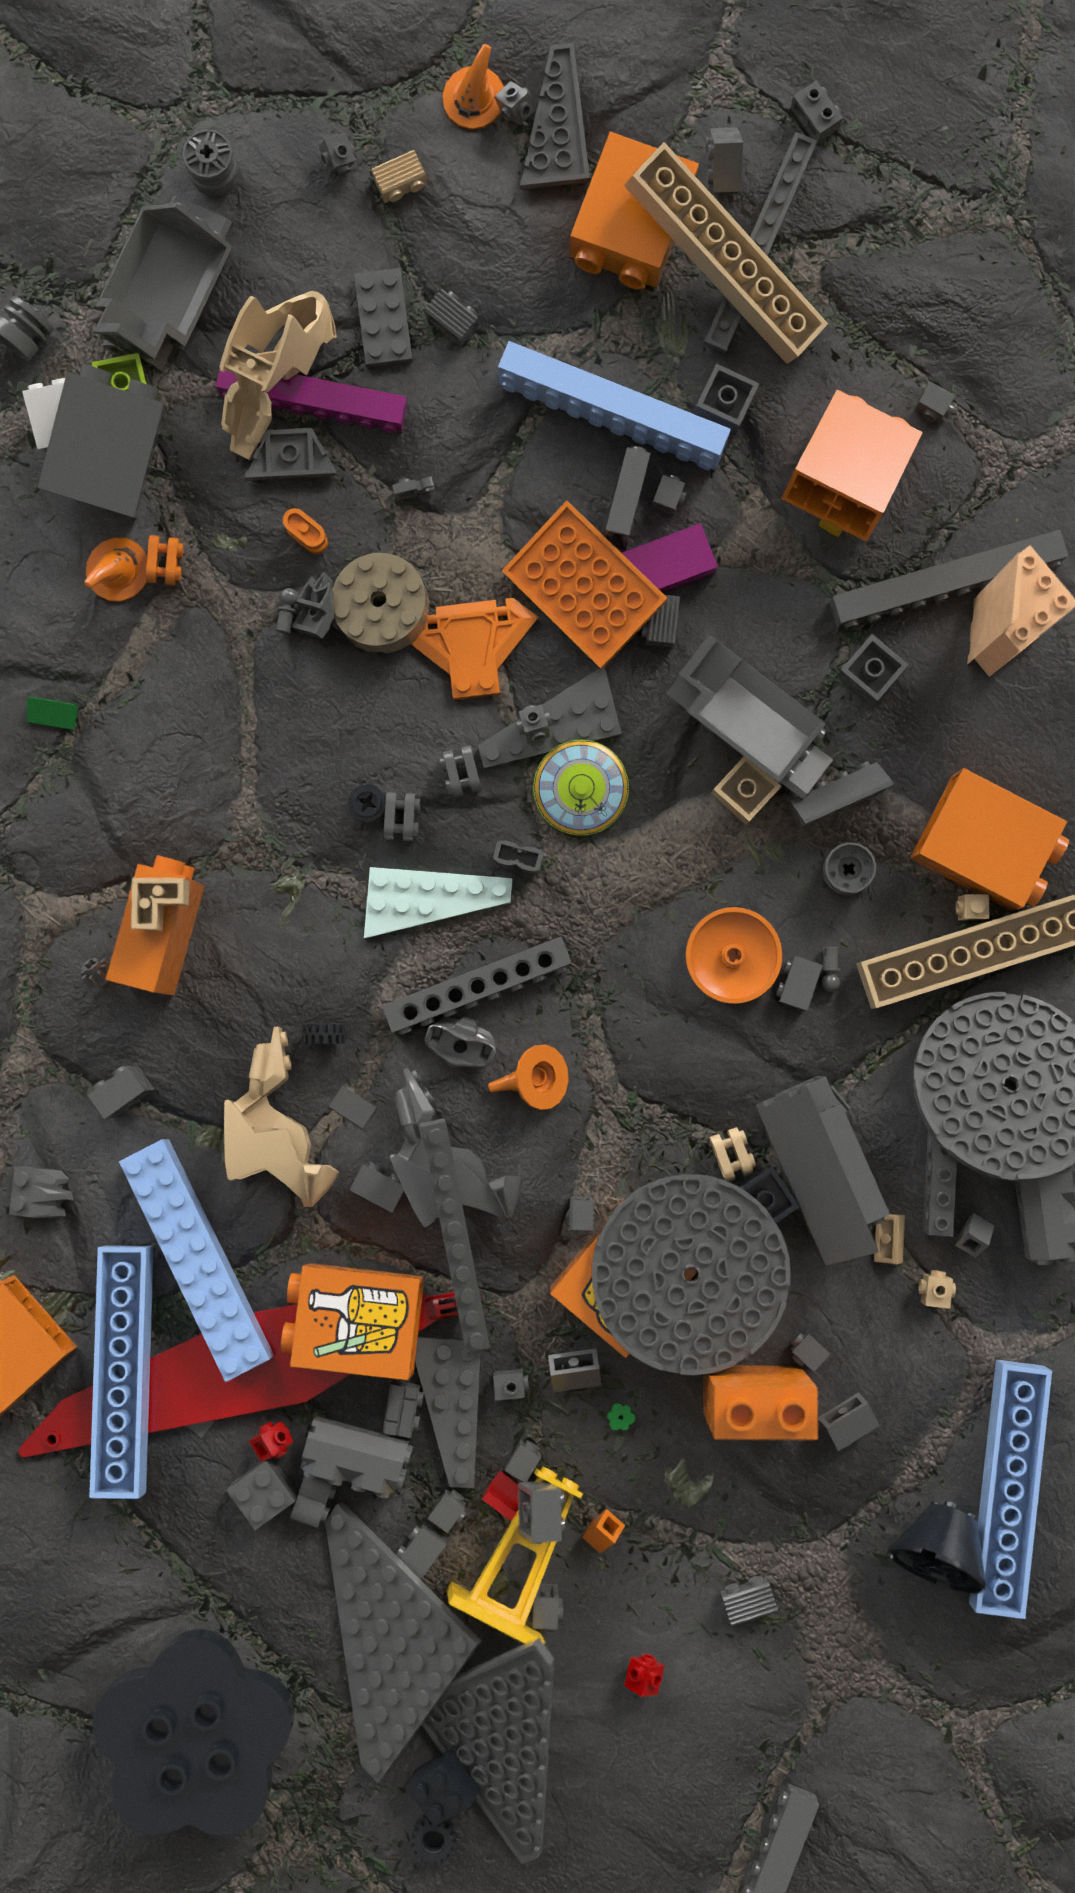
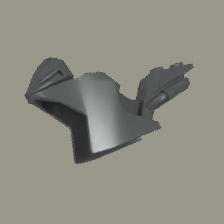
[389,1068,522,1227]

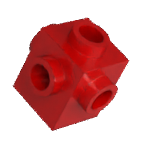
[249,1421,294,1462]
[624,1654,664,1697]

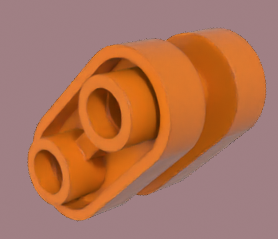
[283,508,328,555]
[146,535,184,585]

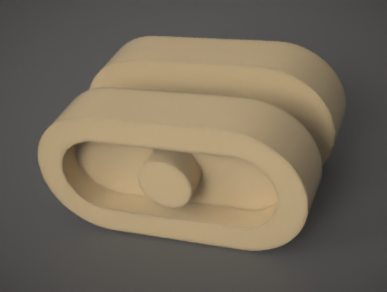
[709,1127,756,1182]

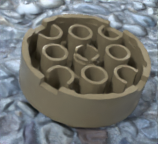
[333,553,430,653]

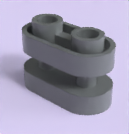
[439,745,482,798]
[384,792,420,841]

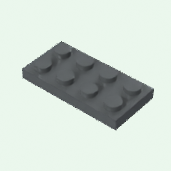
[354,268,413,368]

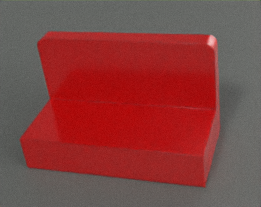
[482,1471,518,1522]

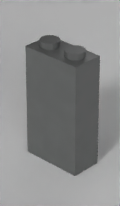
[605,446,650,549]

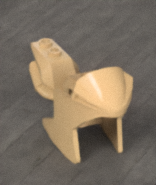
[219,291,337,461]
[224,1027,339,1207]

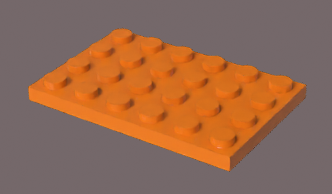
[502,501,669,669]

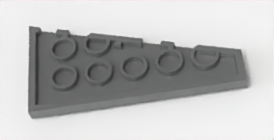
[520,43,590,190]
[478,667,622,769]
[415,1337,481,1488]

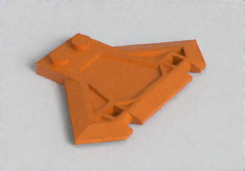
[411,598,538,700]

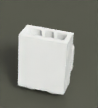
[22,378,65,450]

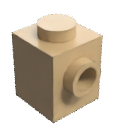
[956,894,989,921]

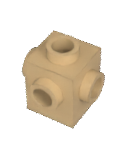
[918,1270,956,1309]

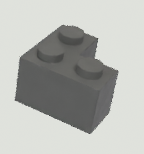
[705,127,743,192]

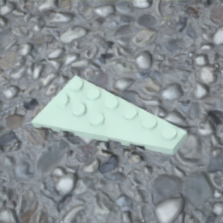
[364,867,512,939]

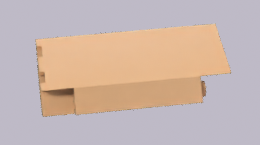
[967,546,1075,677]

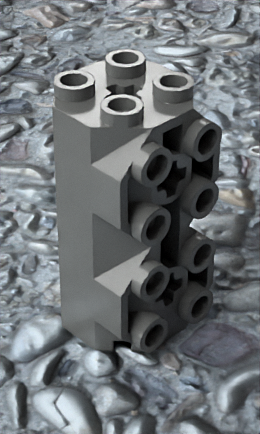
[1015,1164,1075,1265]
[300,1416,413,1498]

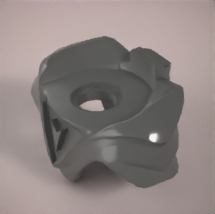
[424,1016,496,1068]

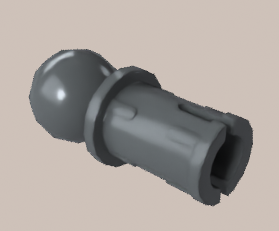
[275,588,298,634]
[821,947,840,992]

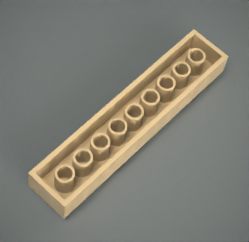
[624,142,828,364]
[856,894,1075,1009]

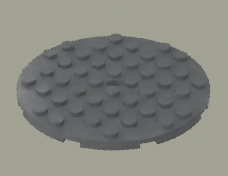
[913,992,1075,1182]
[592,1174,790,1375]

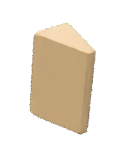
[874,1214,905,1264]

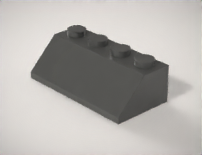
[787,761,894,830]

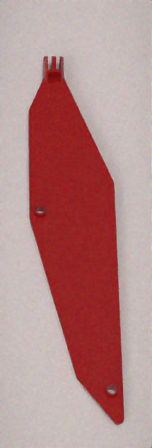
[19,1292,458,1457]

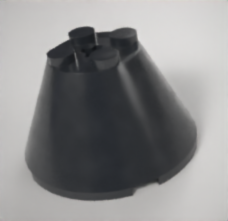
[887,1501,986,1594]

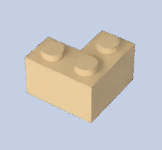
[131,878,189,931]

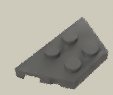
[245,428,337,480]

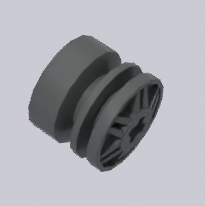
[183,129,239,196]
[0,296,54,362]
[822,842,876,896]

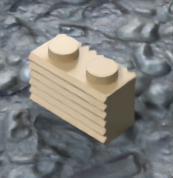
[372,150,427,203]

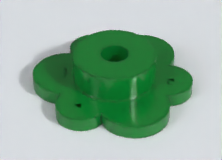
[607,1403,635,1431]

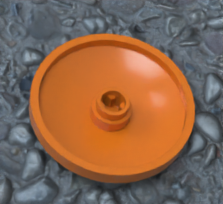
[685,907,782,1003]

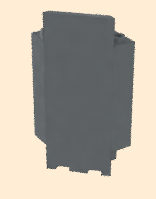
[94,196,232,371]
[666,635,833,799]
[756,1076,890,1266]

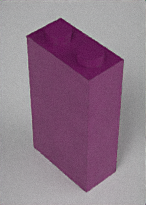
[622,523,718,593]

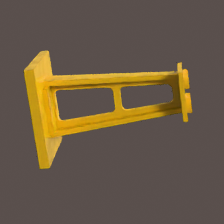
[446,1466,583,1644]

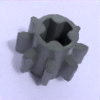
[81,958,110,987]

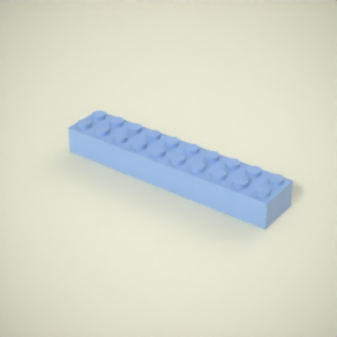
[498,341,731,471]
[119,1139,274,1382]
[89,1246,154,1499]
[969,1360,1052,1619]

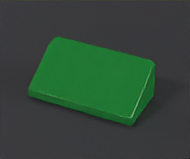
[27,696,78,730]

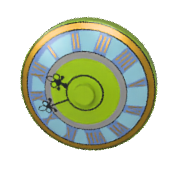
[533,740,629,835]

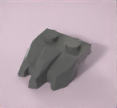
[292,572,334,639]
[9,1166,74,1218]

